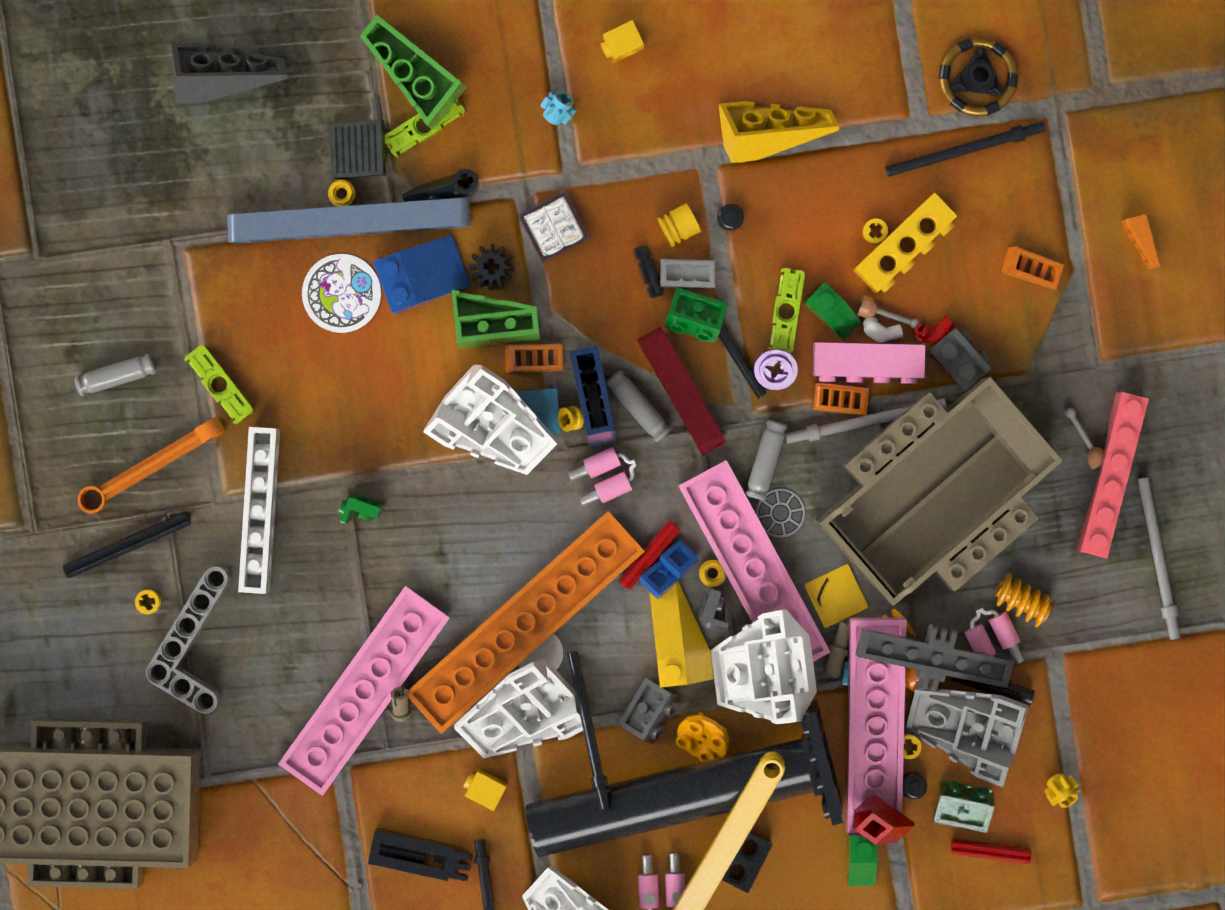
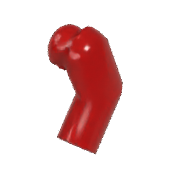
[914,316,955,343]

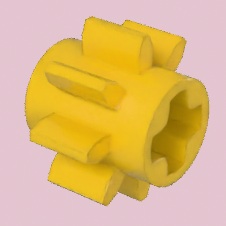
[1044,773,1080,808]

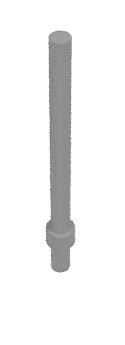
[785,398,947,444]
[1138,477,1181,640]

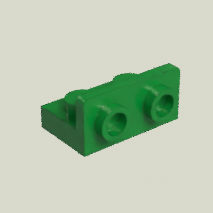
[664,287,729,343]
[338,494,386,525]

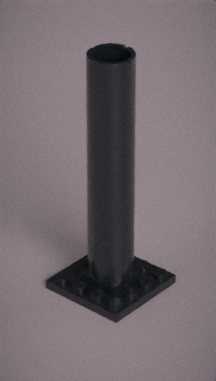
[526,700,843,857]

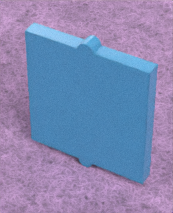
[516,388,561,434]

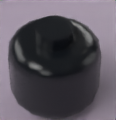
[717,203,744,232]
[903,771,927,800]

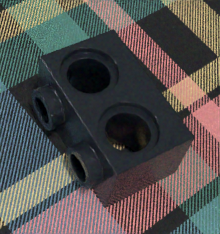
[722,830,773,893]

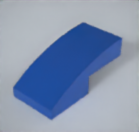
[639,540,699,599]

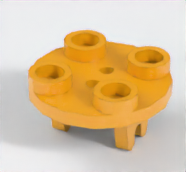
[676,712,730,762]

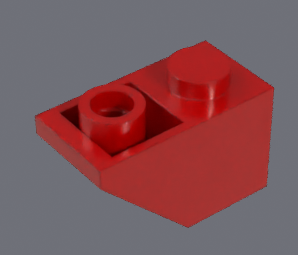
[855,793,915,844]

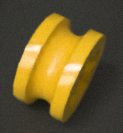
[862,218,888,244]
[558,405,583,432]
[135,589,162,614]
[903,733,922,759]

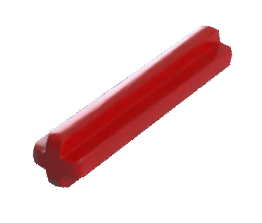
[619,521,680,590]
[950,839,1032,864]

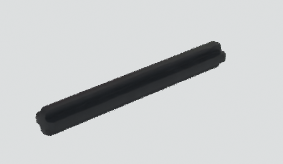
[63,512,191,578]

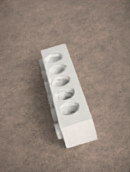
[238,427,280,594]

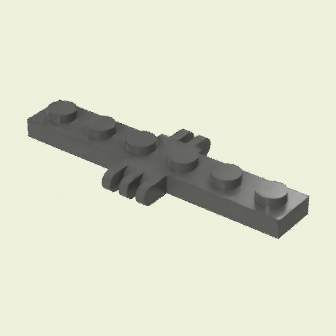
[855,624,1014,692]

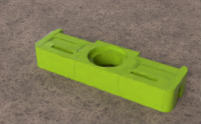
[385,99,465,158]
[768,268,805,354]
[185,345,254,424]

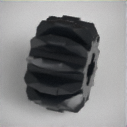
[468,244,515,291]

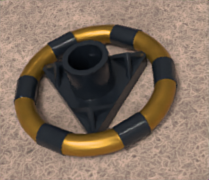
[938,37,1018,117]

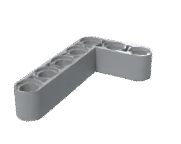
[146,565,231,714]

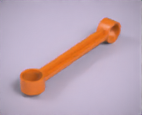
[77,416,226,513]

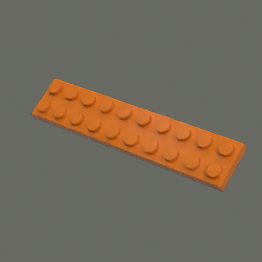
[408,511,645,734]

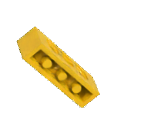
[853,192,957,293]

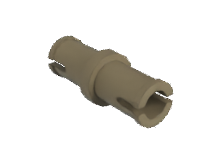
[823,621,850,678]

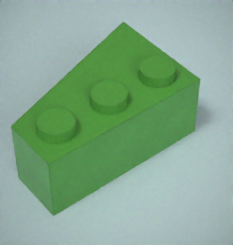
[451,289,541,349]

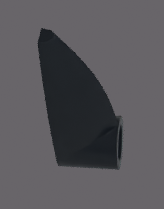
[402,169,479,202]

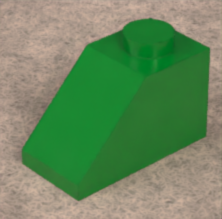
[804,282,862,341]
[847,833,878,886]

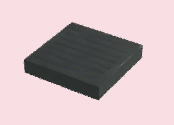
[329,120,386,179]

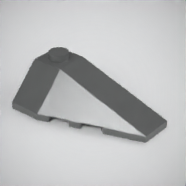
[171,43,287,104]

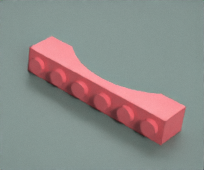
[1075,392,1149,558]

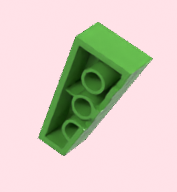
[360,14,467,129]

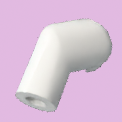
[863,317,903,343]

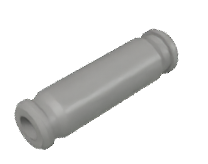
[75,353,157,396]
[605,370,671,442]
[745,420,787,501]

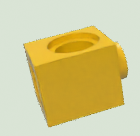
[600,20,644,63]
[463,768,507,811]

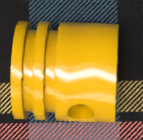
[657,203,701,247]

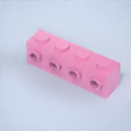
[812,342,925,384]

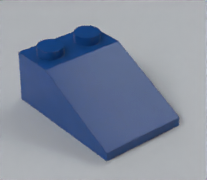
[373,235,471,315]

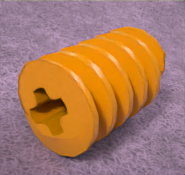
[993,573,1055,628]

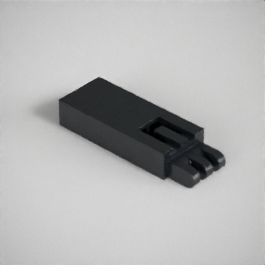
[368,828,473,881]

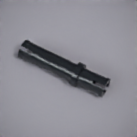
[951,677,1035,707]

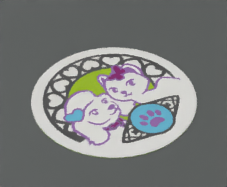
[302,254,381,333]

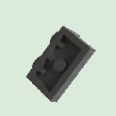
[928,328,992,392]
[697,586,729,631]
[618,677,680,744]

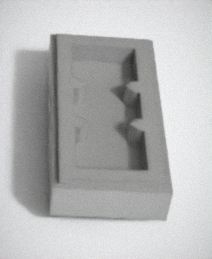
[660,259,716,288]

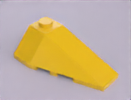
[719,101,839,163]
[650,581,714,687]

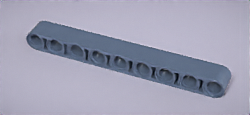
[227,198,471,243]

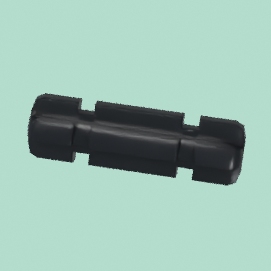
[633,245,664,298]

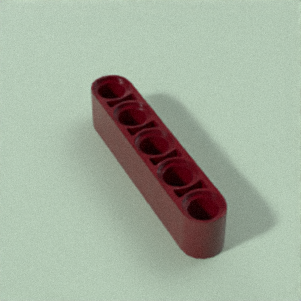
[637,326,727,456]

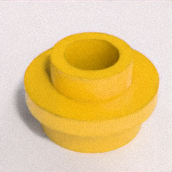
[328,180,356,207]
[699,560,726,587]

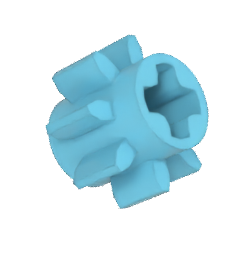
[540,91,576,125]

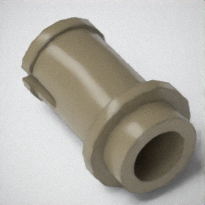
[390,687,412,722]

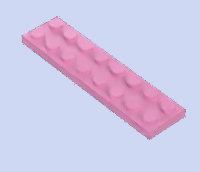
[678,460,830,662]
[278,586,450,796]
[846,617,906,833]

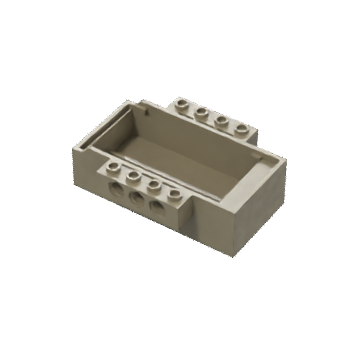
[817,377,1063,606]
[0,717,201,889]

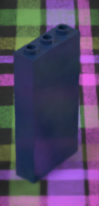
[569,345,617,448]

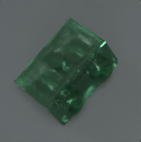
[933,781,995,833]

